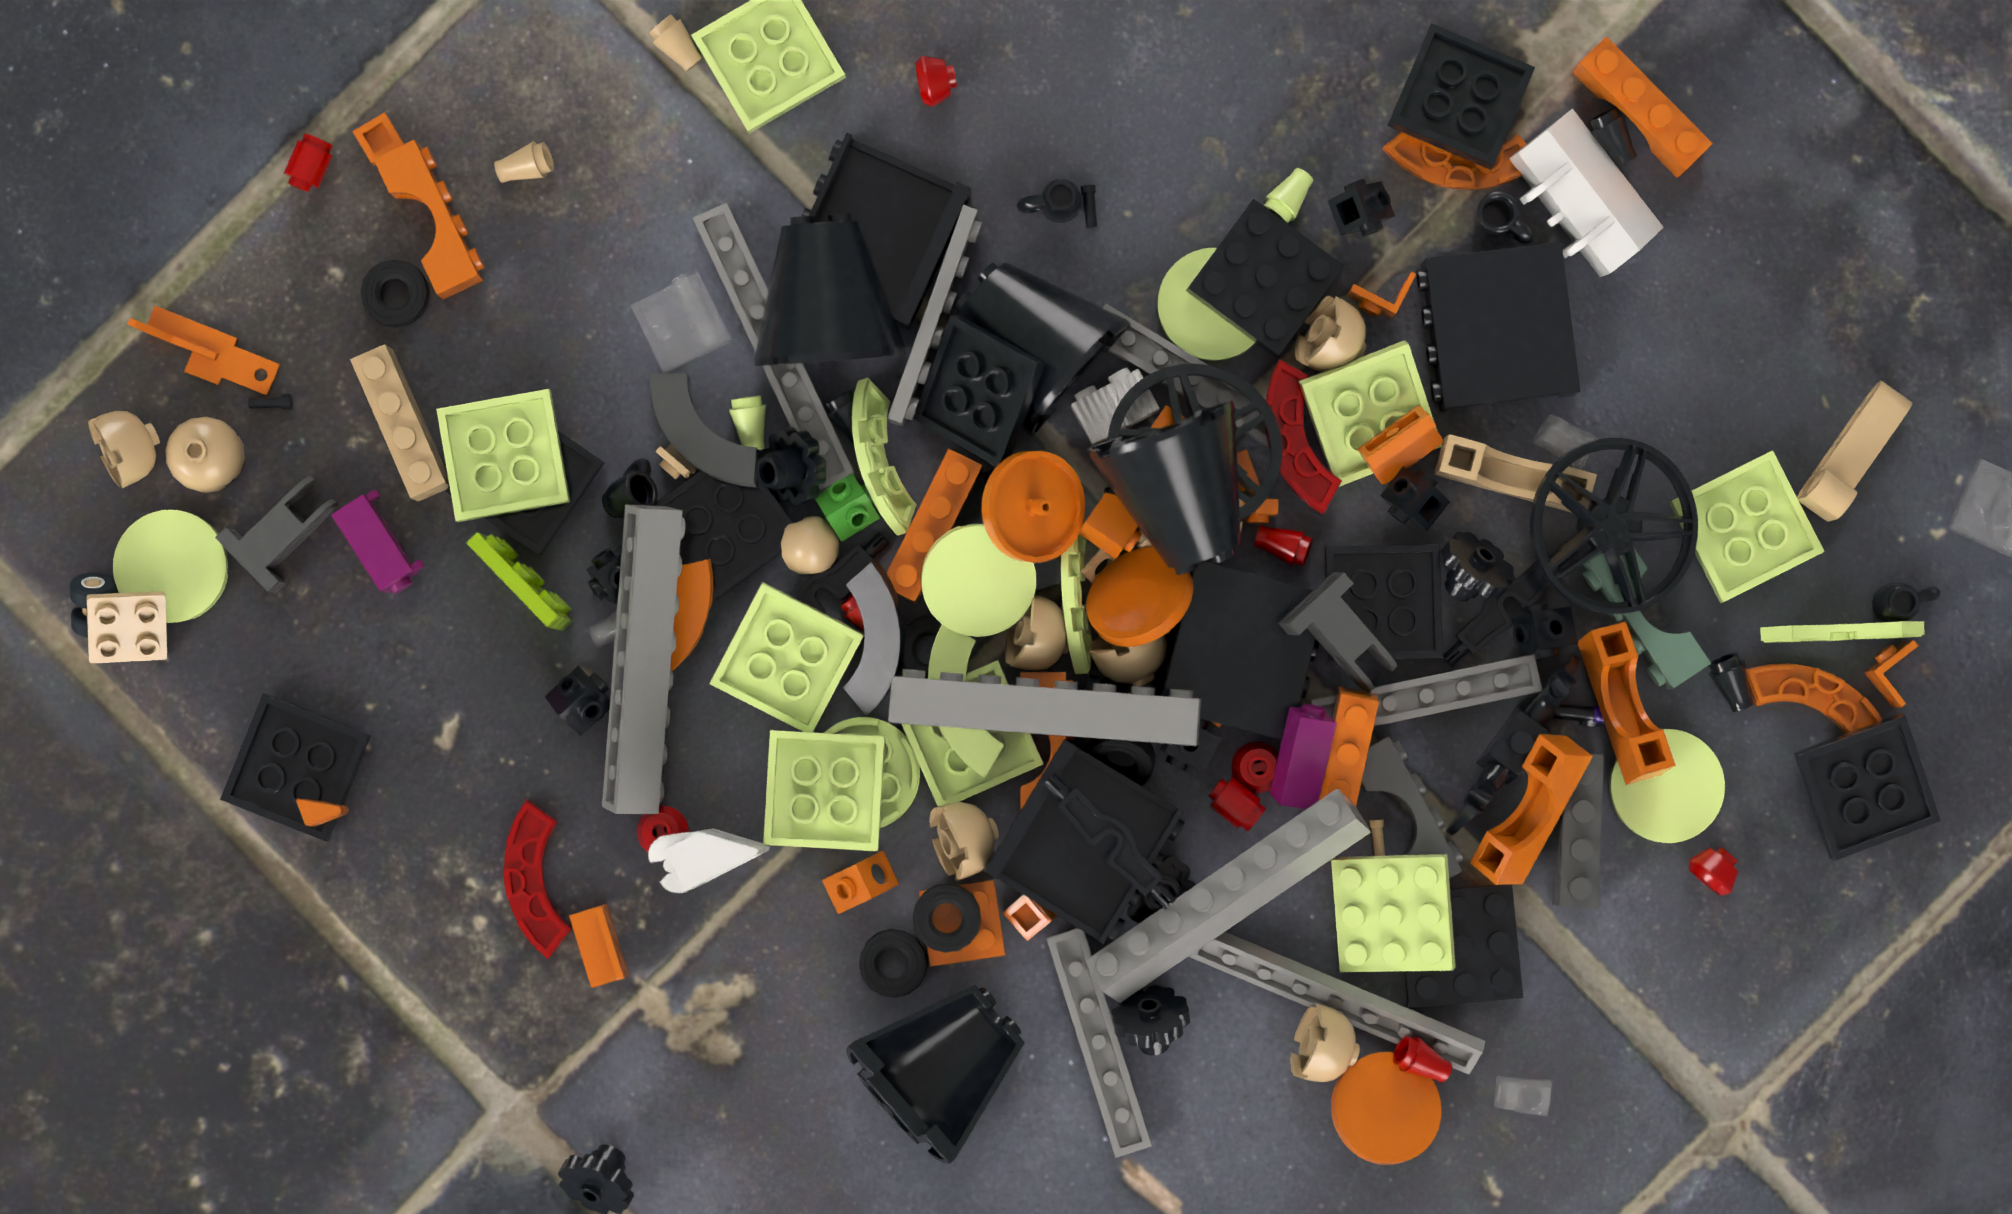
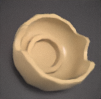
[781,516,839,574]

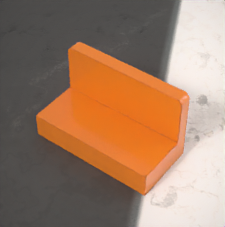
[1357,405,1443,485]
[569,904,629,988]

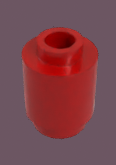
[283,133,333,193]
[1208,777,1266,832]

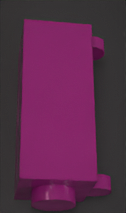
[331,490,425,594]
[1270,704,1337,809]

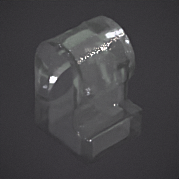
[1533,414,1599,469]
[1493,1075,1553,1116]

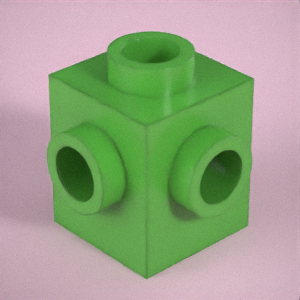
[815,473,880,542]

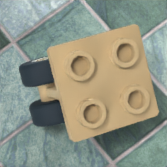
[69,572,167,663]

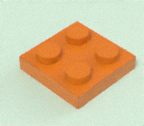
[919,880,1005,967]

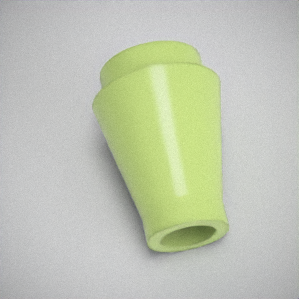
[1264,168,1314,224]
[729,395,766,450]

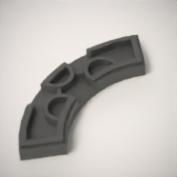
[650,373,759,487]

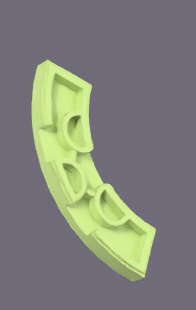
[852,377,917,536]
[1061,525,1093,674]
[1760,621,1925,643]
[928,625,1004,778]

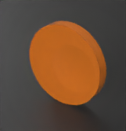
[982,451,1085,563]
[1086,547,1194,647]
[1331,1052,1442,1165]

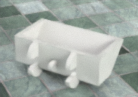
[1509,108,1664,277]
[649,828,770,893]

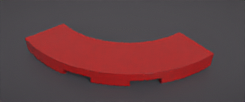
[1265,359,1342,515]
[503,799,572,959]

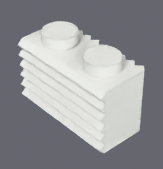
[1071,367,1160,446]

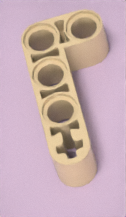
[1797,380,1913,522]

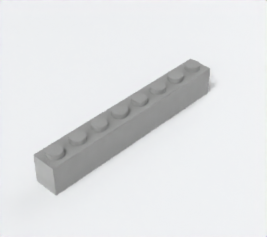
[602,504,685,814]
[888,669,1201,746]
[1086,788,1371,1003]

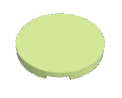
[1157,248,1255,361]
[113,510,229,623]
[921,524,1036,637]
[824,717,920,828]
[1609,729,1725,843]

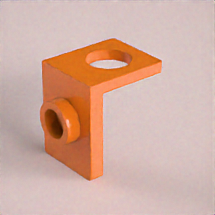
[1347,271,1416,319]
[1864,640,1918,708]
[822,851,899,914]

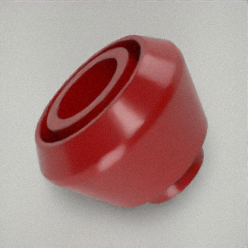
[915,56,957,107]
[1231,741,1279,793]
[637,805,689,853]
[1688,847,1739,896]

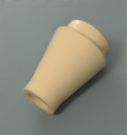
[649,14,703,72]
[494,141,554,183]

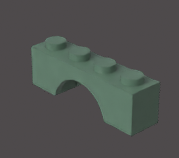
[1583,548,1711,690]

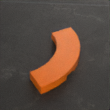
[1382,132,1526,190]
[670,559,714,672]
[1746,663,1883,734]

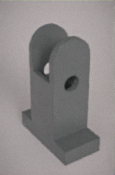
[215,476,338,594]
[1278,572,1397,693]

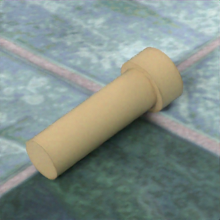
[1369,819,1386,856]

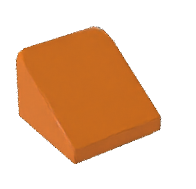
[296,799,349,827]
[1002,894,1057,941]

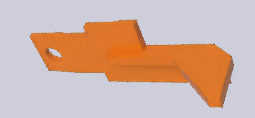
[127,306,280,396]

